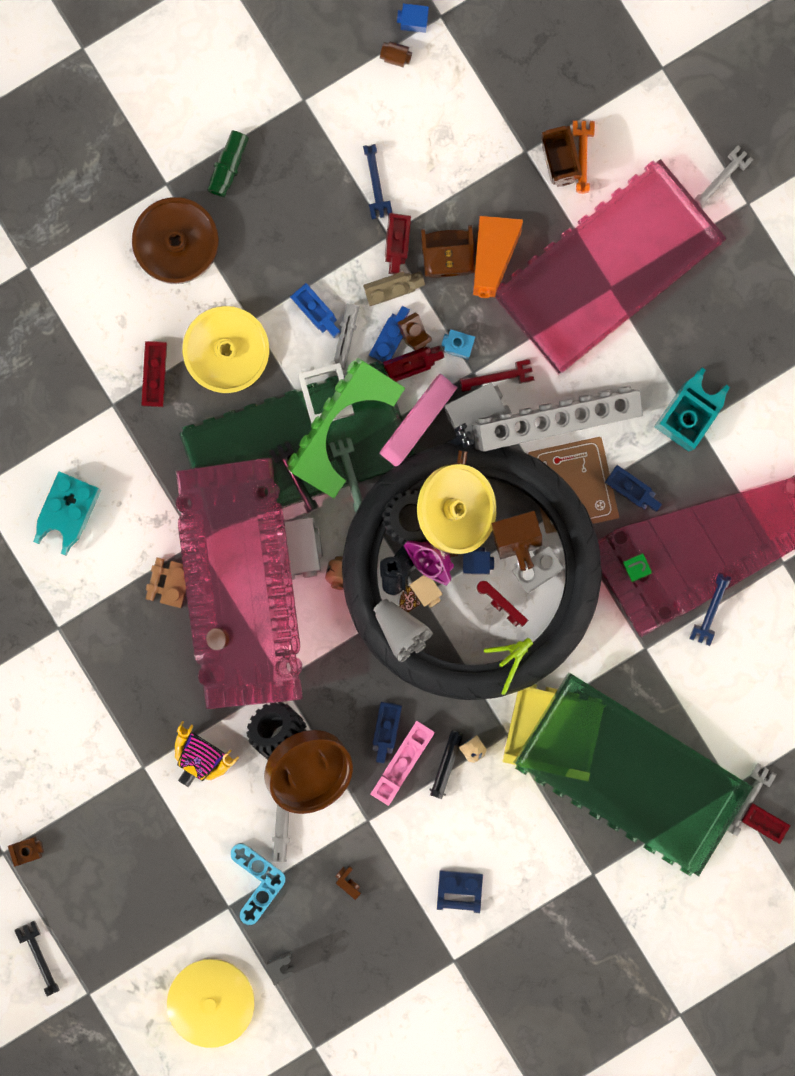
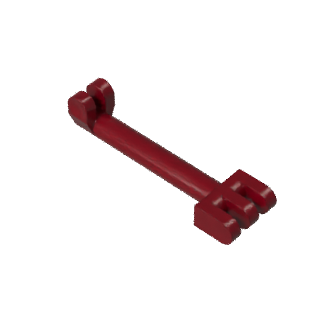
[459,359,535,392]

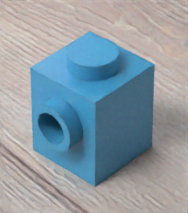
[441,329,475,360]

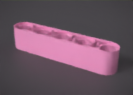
[379,373,457,466]

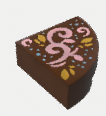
[399,586,421,612]

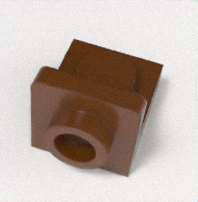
[397,312,432,350]
[335,866,361,900]

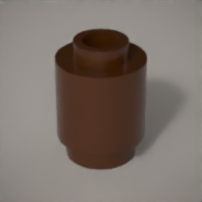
[379,41,412,68]

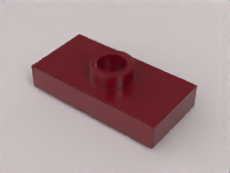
[741,803,791,844]

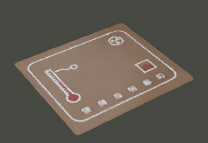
[528,437,619,534]

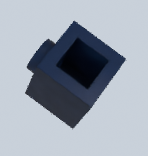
[463,547,494,575]

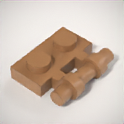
[145,557,192,608]

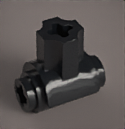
[380,546,416,595]

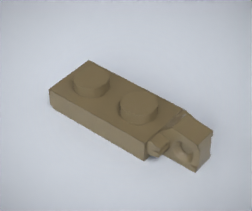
[363,271,425,306]

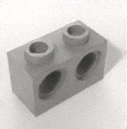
[512,545,565,593]

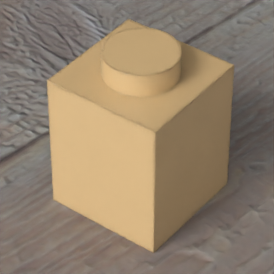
[409,575,443,608]

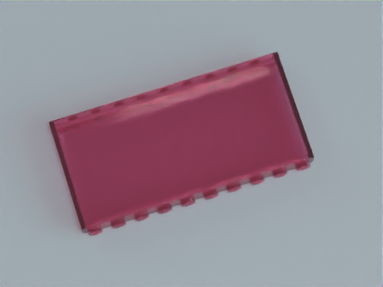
[494,159,727,376]

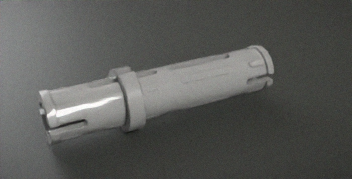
[334,303,360,370]
[272,805,290,862]

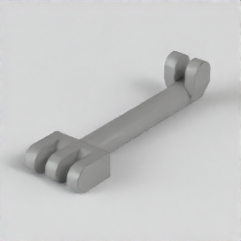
[692,145,754,210]
[725,763,777,836]

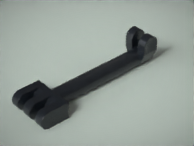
[444,423,475,449]
[269,440,319,513]
[14,920,60,997]

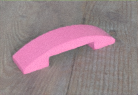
[370,721,435,806]

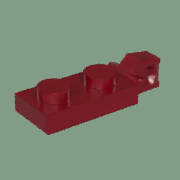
[385,213,411,275]
[383,345,445,382]

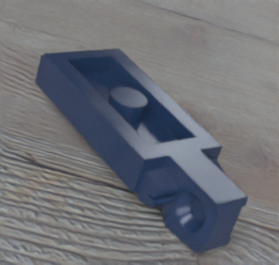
[604,465,662,512]
[373,702,402,764]

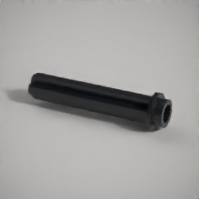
[429,730,463,799]

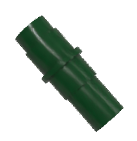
[207,130,249,197]

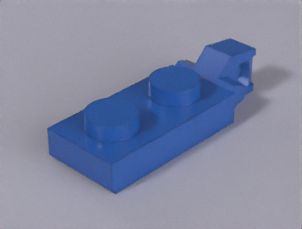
[290,283,340,338]
[369,306,410,364]

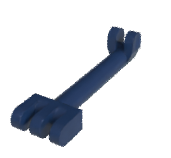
[363,144,392,220]
[689,573,731,646]

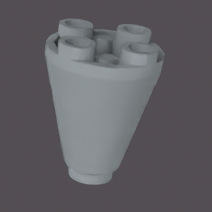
[374,599,433,663]

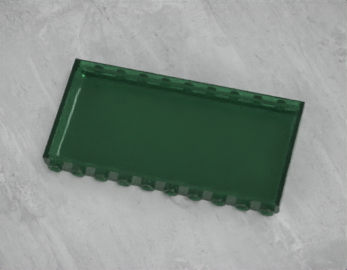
[179,361,414,532]
[513,672,753,877]

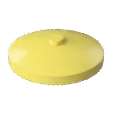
[182,306,269,393]
[417,464,496,554]
[167,959,255,1048]

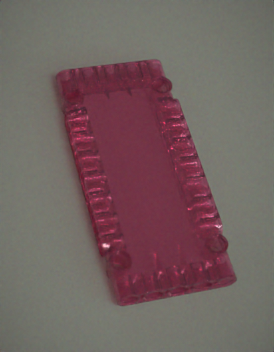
[176,458,303,709]

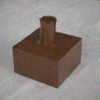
[491,511,542,571]

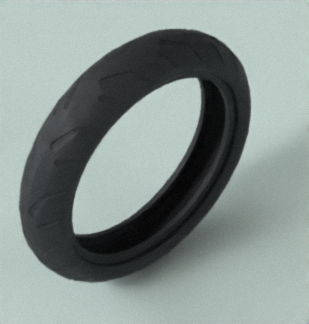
[342,443,602,700]

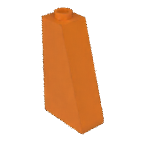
[473,216,523,298]

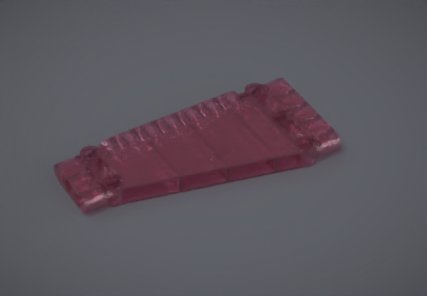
[598,475,795,638]

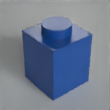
[397,3,429,33]

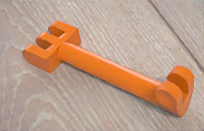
[572,120,595,194]

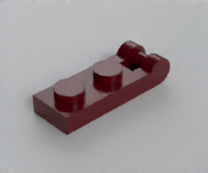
[476,581,529,627]

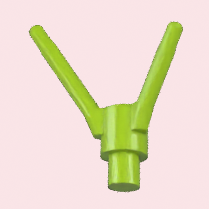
[484,638,533,695]

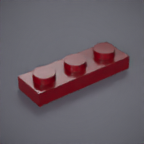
[141,341,167,408]

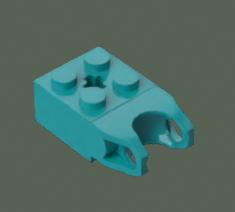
[654,367,730,452]
[33,471,101,556]

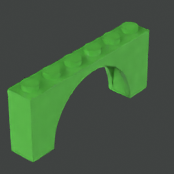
[287,358,405,499]

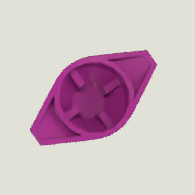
[404,540,454,586]

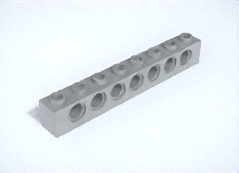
[472,386,643,451]

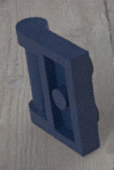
[437,870,483,914]

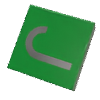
[623,553,652,582]

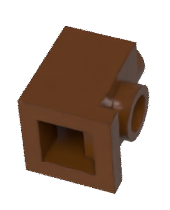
[8,837,44,867]

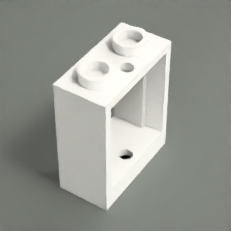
[298,361,354,424]

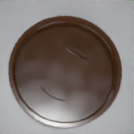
[264,730,353,814]

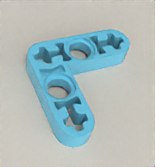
[231,843,286,925]

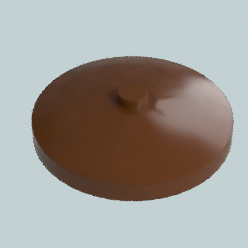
[132,197,219,284]

